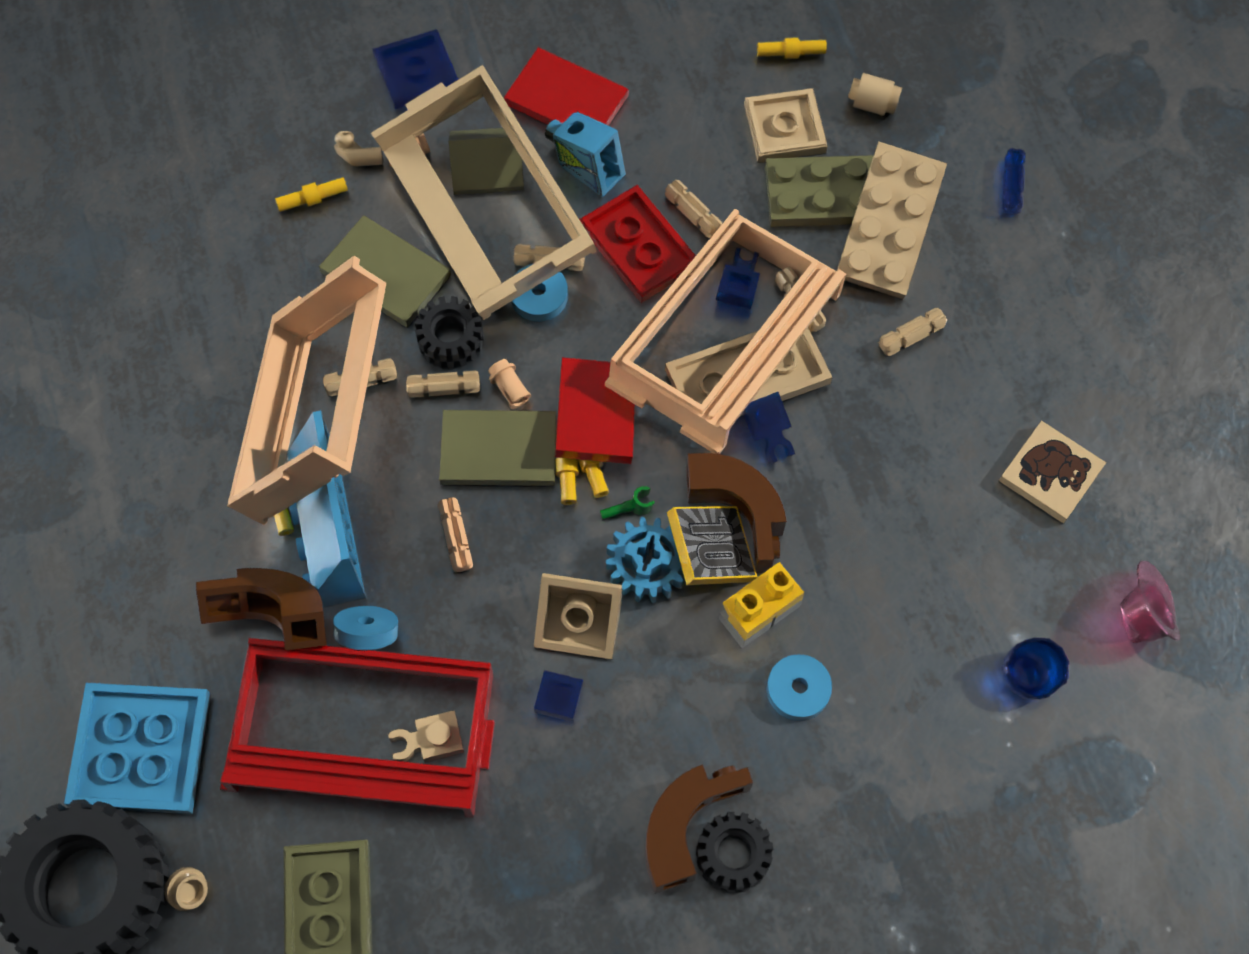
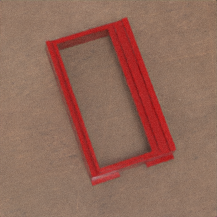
[220,638,495,818]

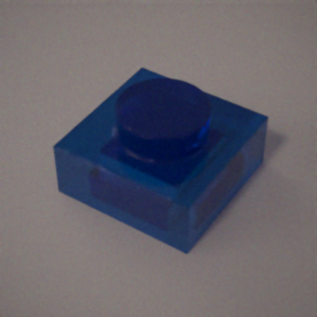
[534,670,584,722]

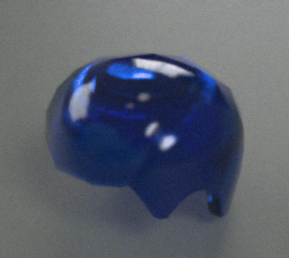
[1002,637,1070,700]

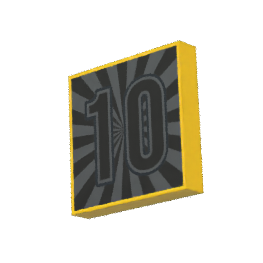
[667,506,757,585]

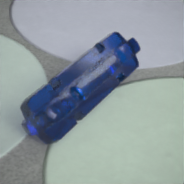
[1002,148,1026,214]

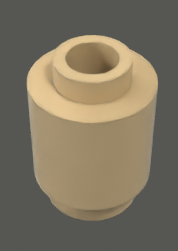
[848,73,902,116]

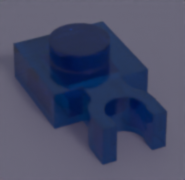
[715,247,760,309]
[743,392,795,463]

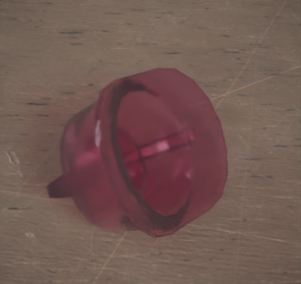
[1120,561,1181,643]

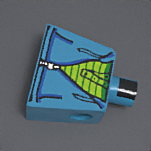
[545,112,626,197]

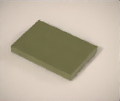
[319,215,451,328]
[439,410,557,486]
[284,840,372,954]

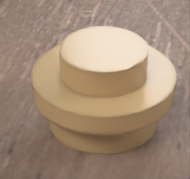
[165,867,208,911]

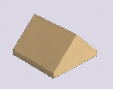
[534,573,622,659]

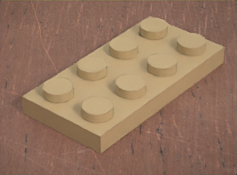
[836,142,947,299]
[665,327,833,417]

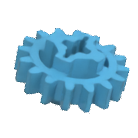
[606,517,684,603]

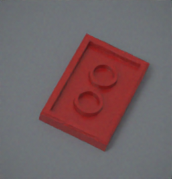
[504,47,629,126]
[579,184,696,303]
[555,357,635,464]

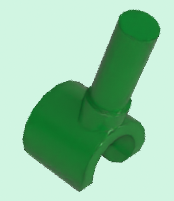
[600,486,655,519]

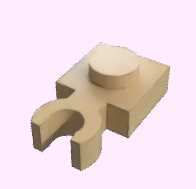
[388,710,464,762]

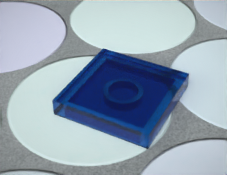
[372,29,459,110]

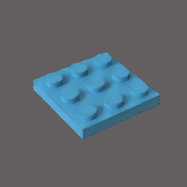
[64,683,211,814]

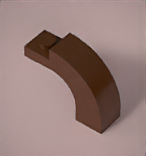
[686,453,787,573]
[196,568,327,650]
[645,764,753,894]

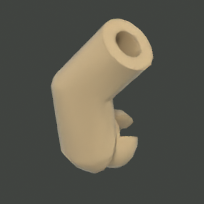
[334,131,383,167]

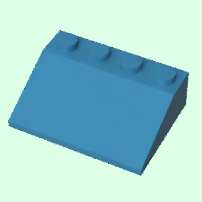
[287,410,366,608]

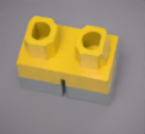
[718,562,804,648]

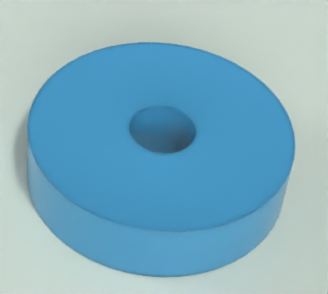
[511,264,568,322]
[333,606,398,650]
[766,654,832,721]

